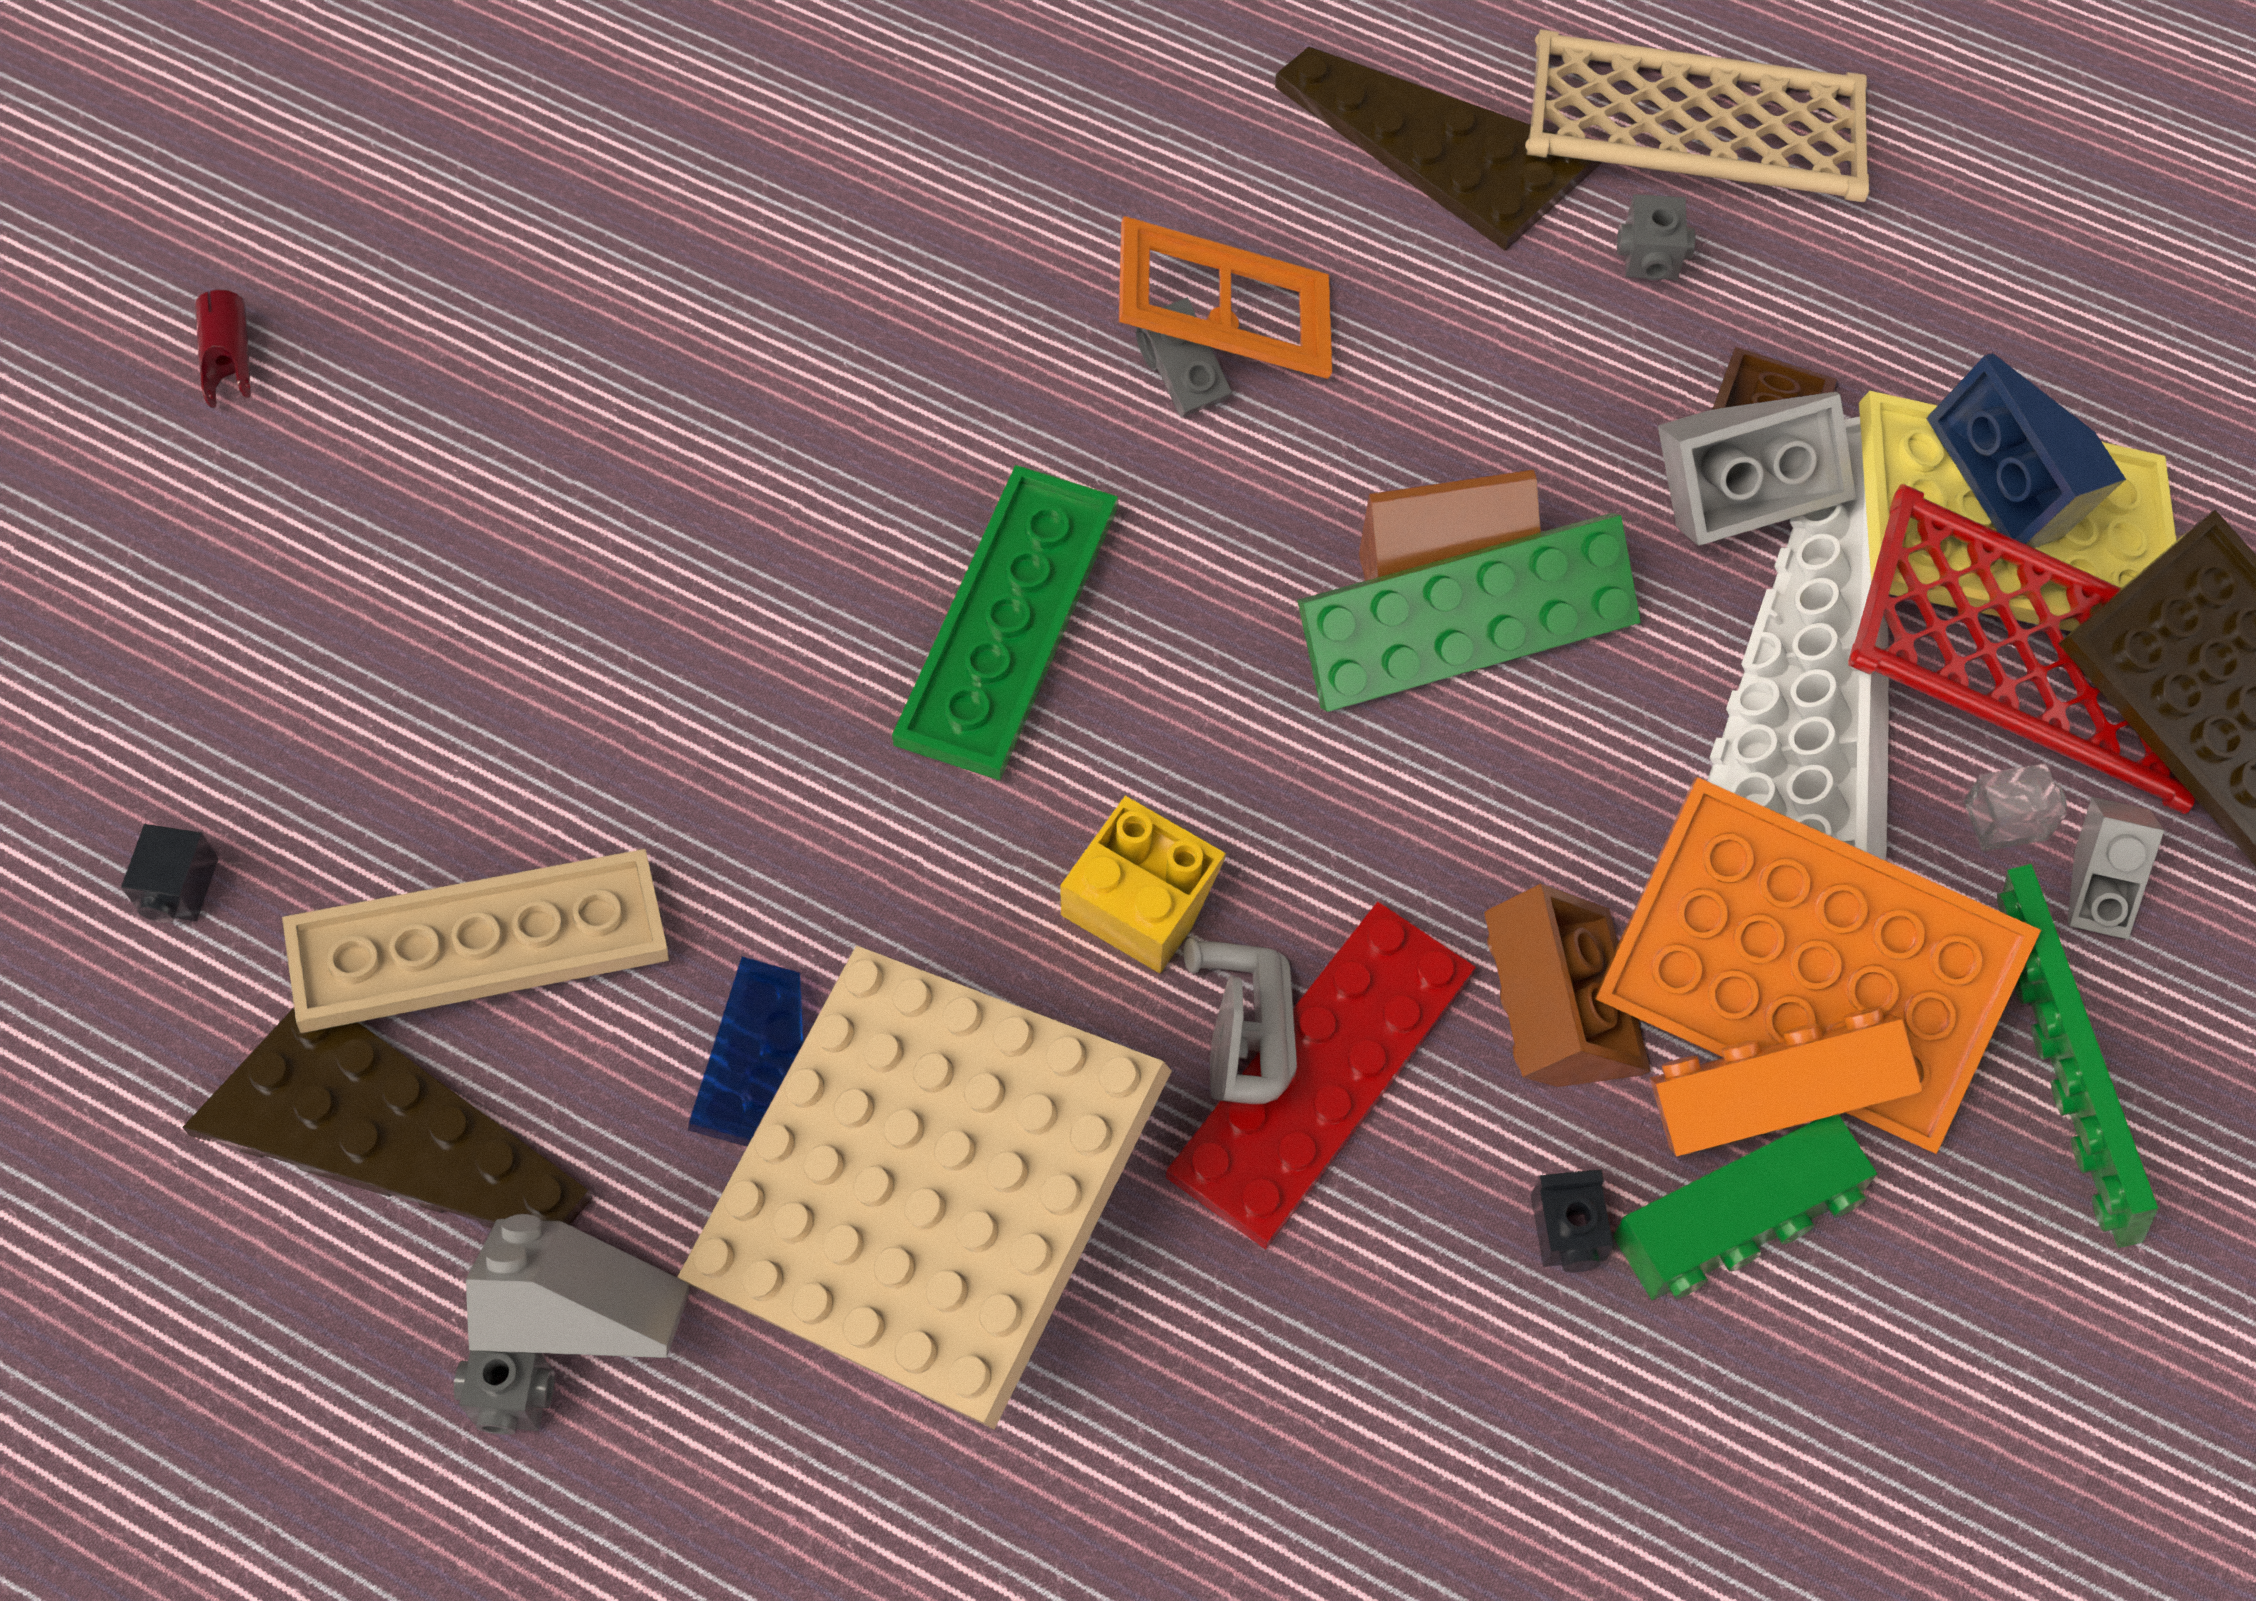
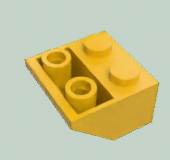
[1060,796,1226,974]

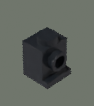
[1531,1169,1614,1273]

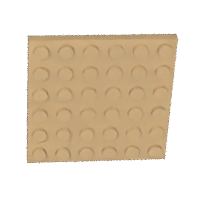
[678,945,1172,1430]

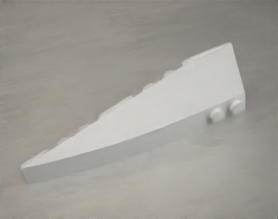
[1707,417,1889,861]

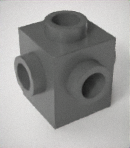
[1616,194,1695,280]
[454,1350,555,1435]

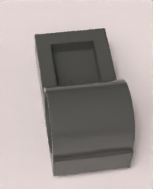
[1136,297,1232,418]

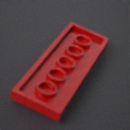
[1166,901,1476,1250]

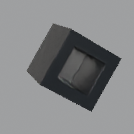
[121,824,219,923]

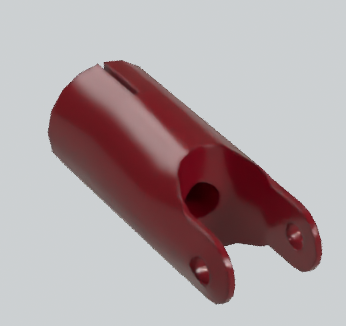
[195,289,251,408]

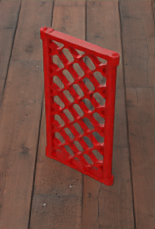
[1848,484,2195,814]

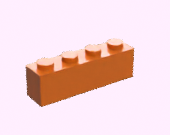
[1650,1007,1923,1157]

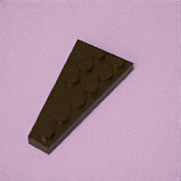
[1275,46,1601,251]
[182,1007,592,1228]

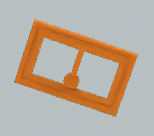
[1119,216,1332,379]

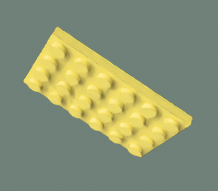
[1859,391,2176,631]

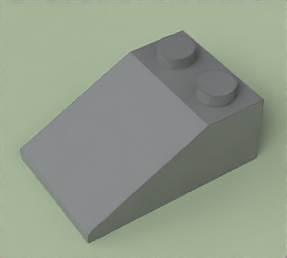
[1658,392,1856,546]
[466,1214,689,1358]

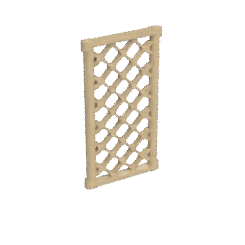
[1525,29,1870,203]

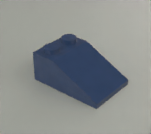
[1926,353,2126,548]

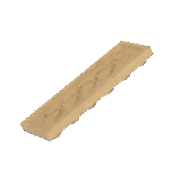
[282,849,669,1033]

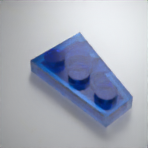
[688,956,803,1147]

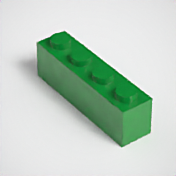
[1613,1114,1878,1301]

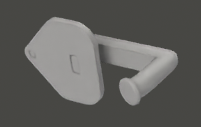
[1183,938,1297,1104]

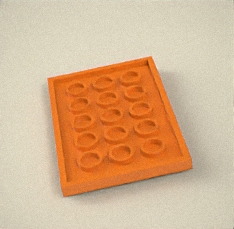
[1594,777,2041,1154]

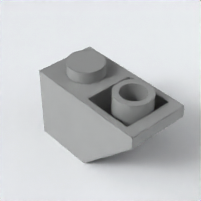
[2067,797,2164,940]

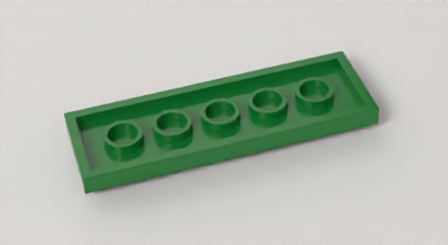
[892,465,1118,781]
[1297,513,1641,712]
[1997,864,2159,1248]

